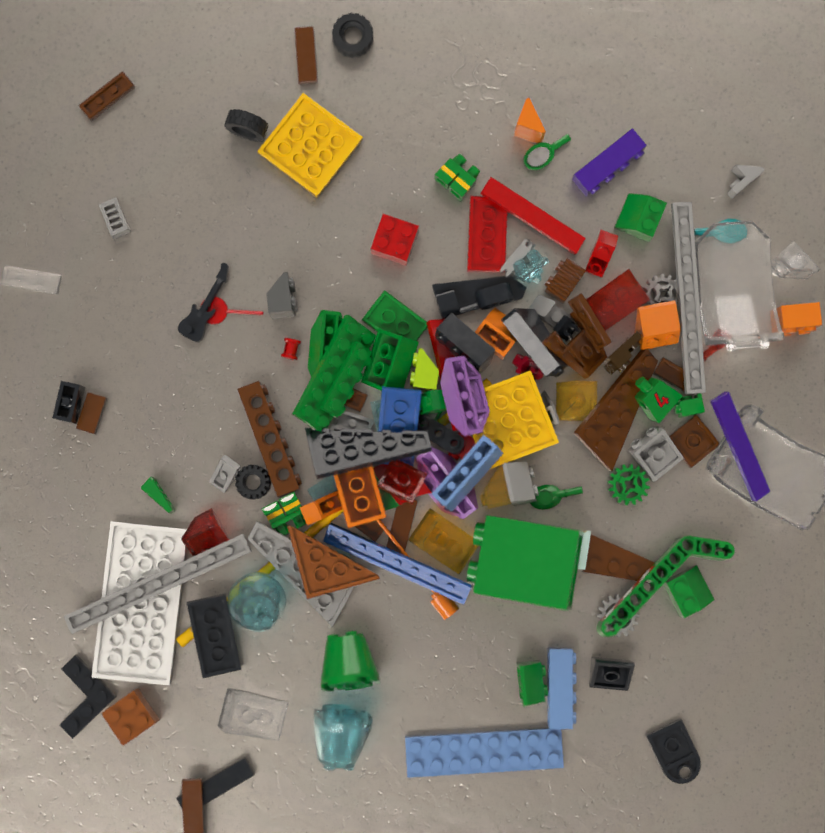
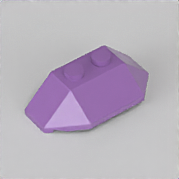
[440,356,490,436]
[416,447,478,519]

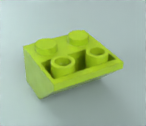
[410,348,439,392]

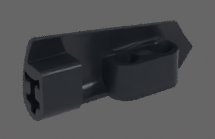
[432,275,527,319]

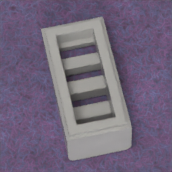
[99,197,131,239]

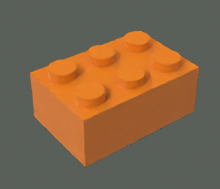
[334,466,386,528]

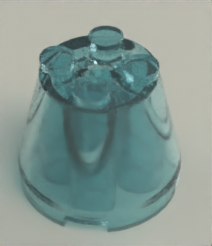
[227,572,286,632]
[313,704,373,771]

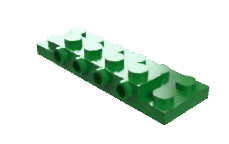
[292,315,376,432]

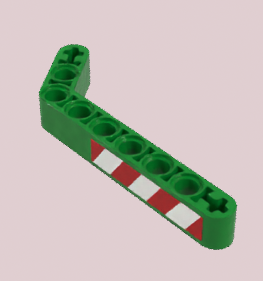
[596,536,735,637]

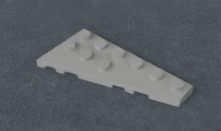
[248,521,354,627]

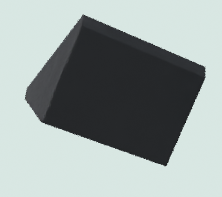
[589,657,635,691]

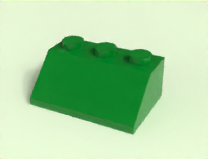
[361,328,419,391]

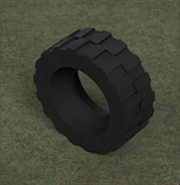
[332,13,373,58]
[224,109,269,142]

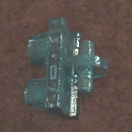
[512,249,550,283]

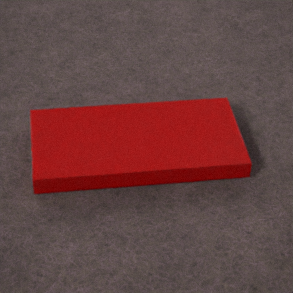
[467,196,508,273]

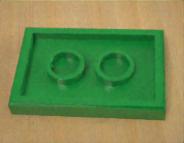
[362,290,428,341]

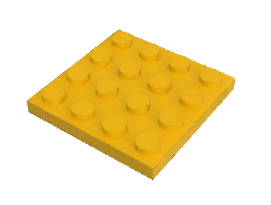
[257,93,363,198]
[472,371,559,470]

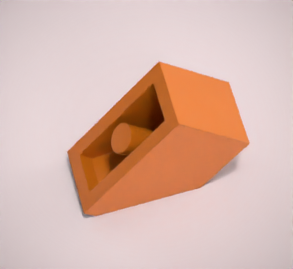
[300,490,342,525]

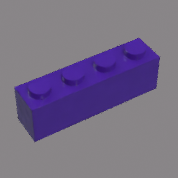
[572,128,647,196]

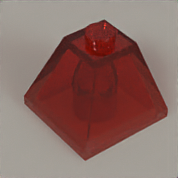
[181,508,230,557]

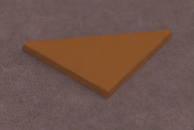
[287,525,380,599]

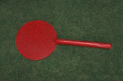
[200,297,264,325]

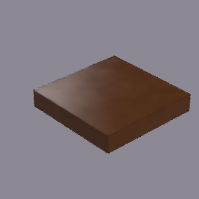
[669,414,721,468]

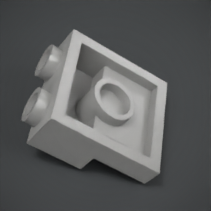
[628,426,684,482]

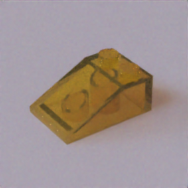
[408,508,478,574]

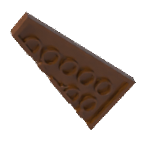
[573,349,658,471]

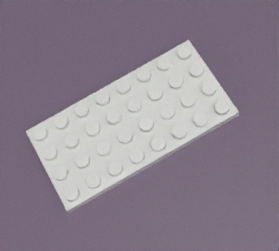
[92,522,189,685]

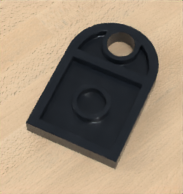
[646,719,701,784]

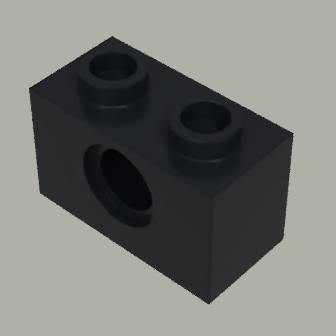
[52,381,85,424]

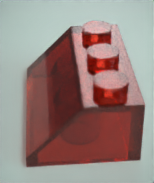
[586,269,651,331]

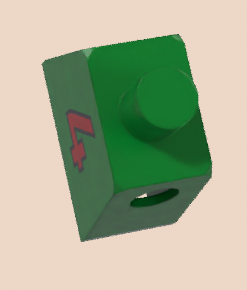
[635,377,683,423]

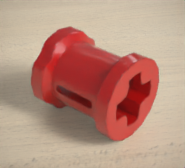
[281,338,301,360]

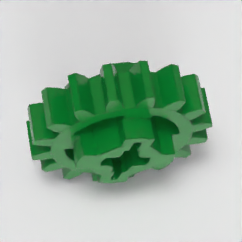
[607,464,650,506]

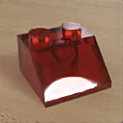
[377,460,427,504]

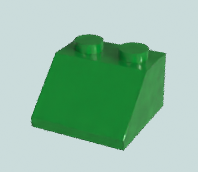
[614,193,667,242]
[663,565,715,618]
[516,660,548,706]

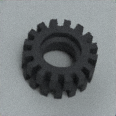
[235,465,271,500]

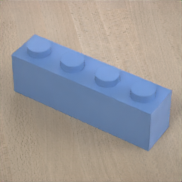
[431,435,503,512]
[547,648,576,729]

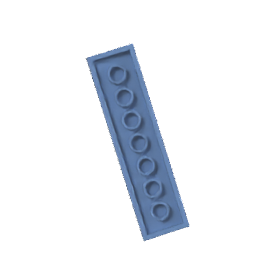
[405,728,564,778]

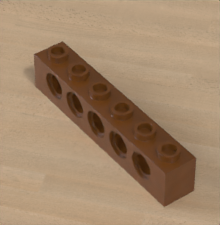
[237,381,302,497]

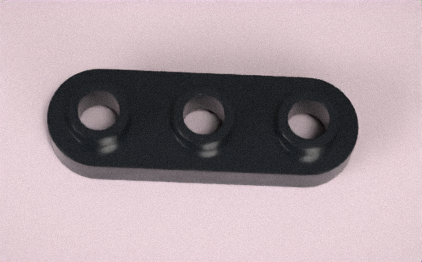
[417,415,466,455]

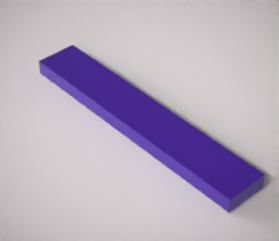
[710,391,771,502]

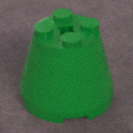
[320,631,380,692]

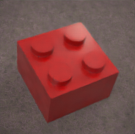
[370,214,419,266]

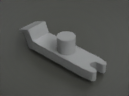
[500,239,536,278]

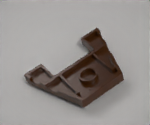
[542,311,607,379]

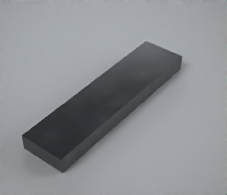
[176,757,255,808]

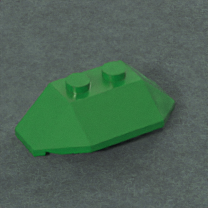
[308,310,343,377]

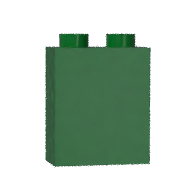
[467,515,584,610]

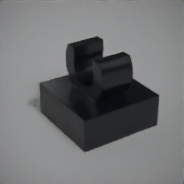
[553,315,579,342]

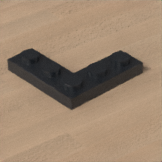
[59,655,117,739]

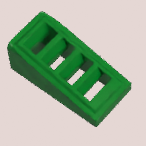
[141,476,175,513]

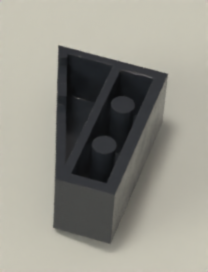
[435,313,495,374]

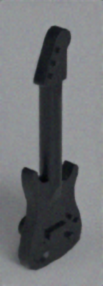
[178,263,229,342]

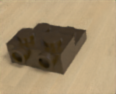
[603,332,642,375]

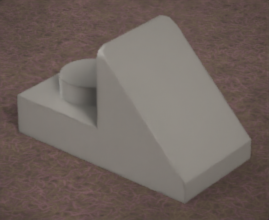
[727,165,765,199]
[529,294,570,328]
[209,455,241,493]

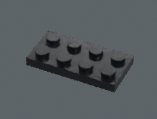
[187,593,241,678]

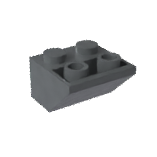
[266,272,298,319]

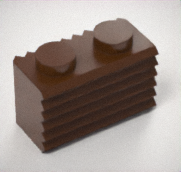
[544,258,586,304]

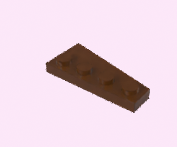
[582,535,662,583]

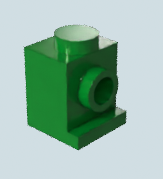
[673,393,705,418]

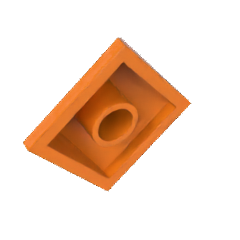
[514,98,546,144]

